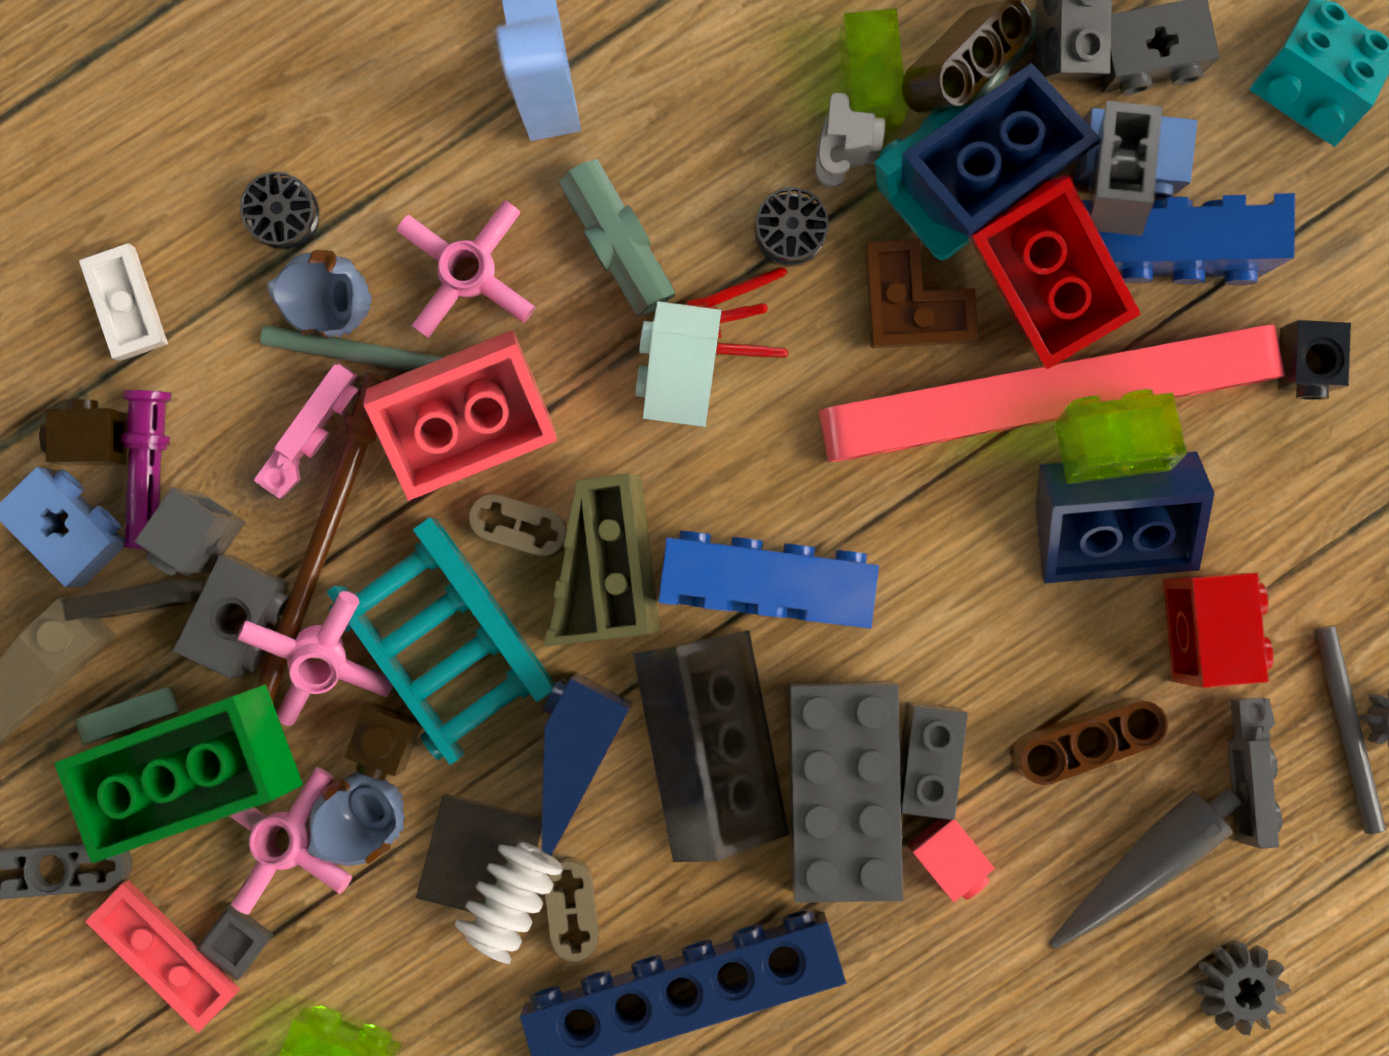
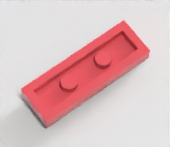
[85,880,241,1033]

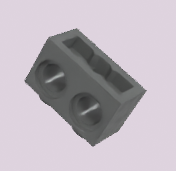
[1035,0,1112,81]

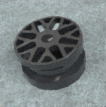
[240,171,320,250]
[754,187,829,267]

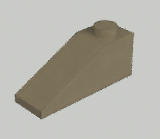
[0,598,116,743]

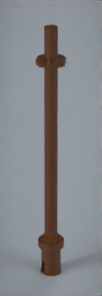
[256,371,389,702]

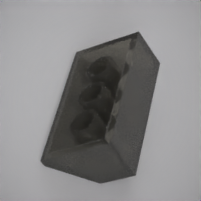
[633,630,789,862]

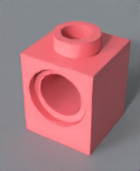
[906,818,995,902]

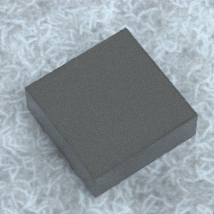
[196,905,274,981]

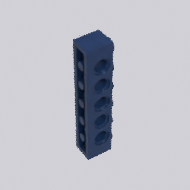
[520,909,847,1056]

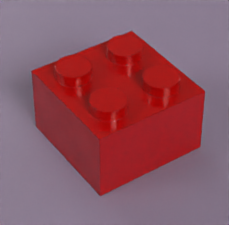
[1163,573,1274,688]

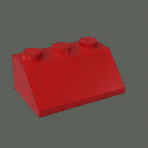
[967,175,1141,370]

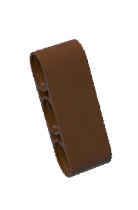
[1010,697,1168,785]

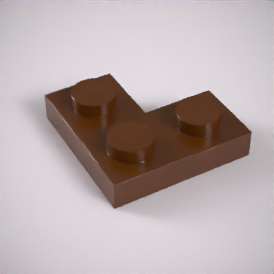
[866,239,978,349]

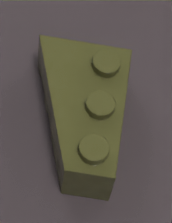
[544,473,660,647]

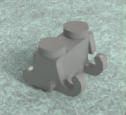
[815,93,885,188]

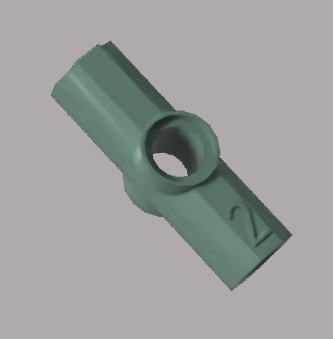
[559,159,676,318]

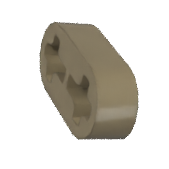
[469,494,567,556]
[545,857,599,962]

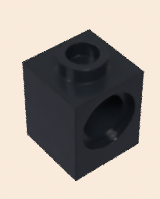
[1278,320,1351,400]

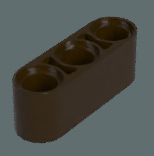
[902,0,1032,113]

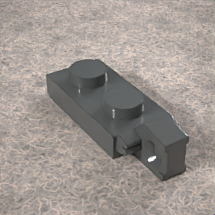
[1227,698,1282,849]

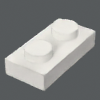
[79,243,168,361]

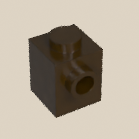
[39,399,127,466]
[344,703,422,780]

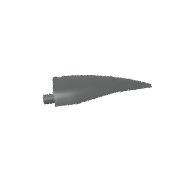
[1049,788,1242,949]

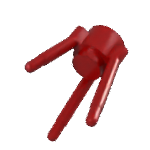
[687,267,788,358]

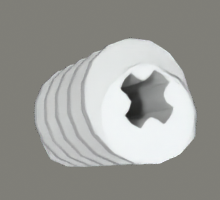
[455,841,564,964]

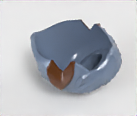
[267,250,372,339]
[307,772,405,866]

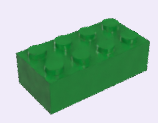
[54,684,303,864]

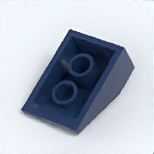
[541,673,633,856]

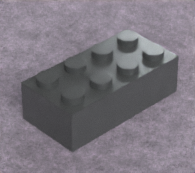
[787,681,903,903]

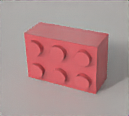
[364,330,557,501]

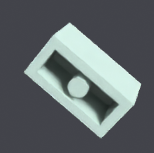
[635,301,721,427]

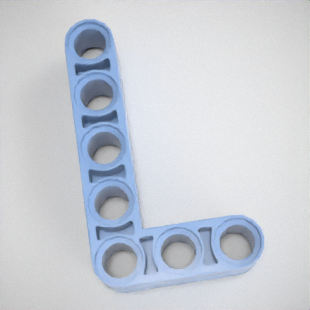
[497,0,581,141]

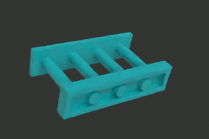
[326,517,556,765]

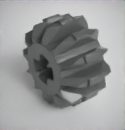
[1193,941,1291,1036]

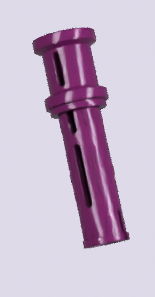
[121,390,172,549]

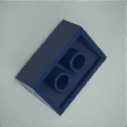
[902,63,1101,236]
[1036,451,1215,583]

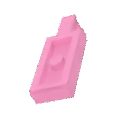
[254,364,360,498]

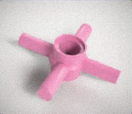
[397,200,535,338]
[237,591,393,726]
[230,767,352,914]

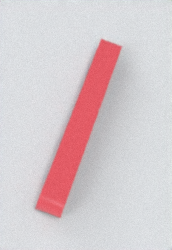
[818,324,1285,463]

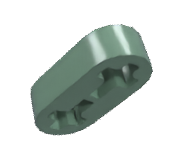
[74,687,179,745]

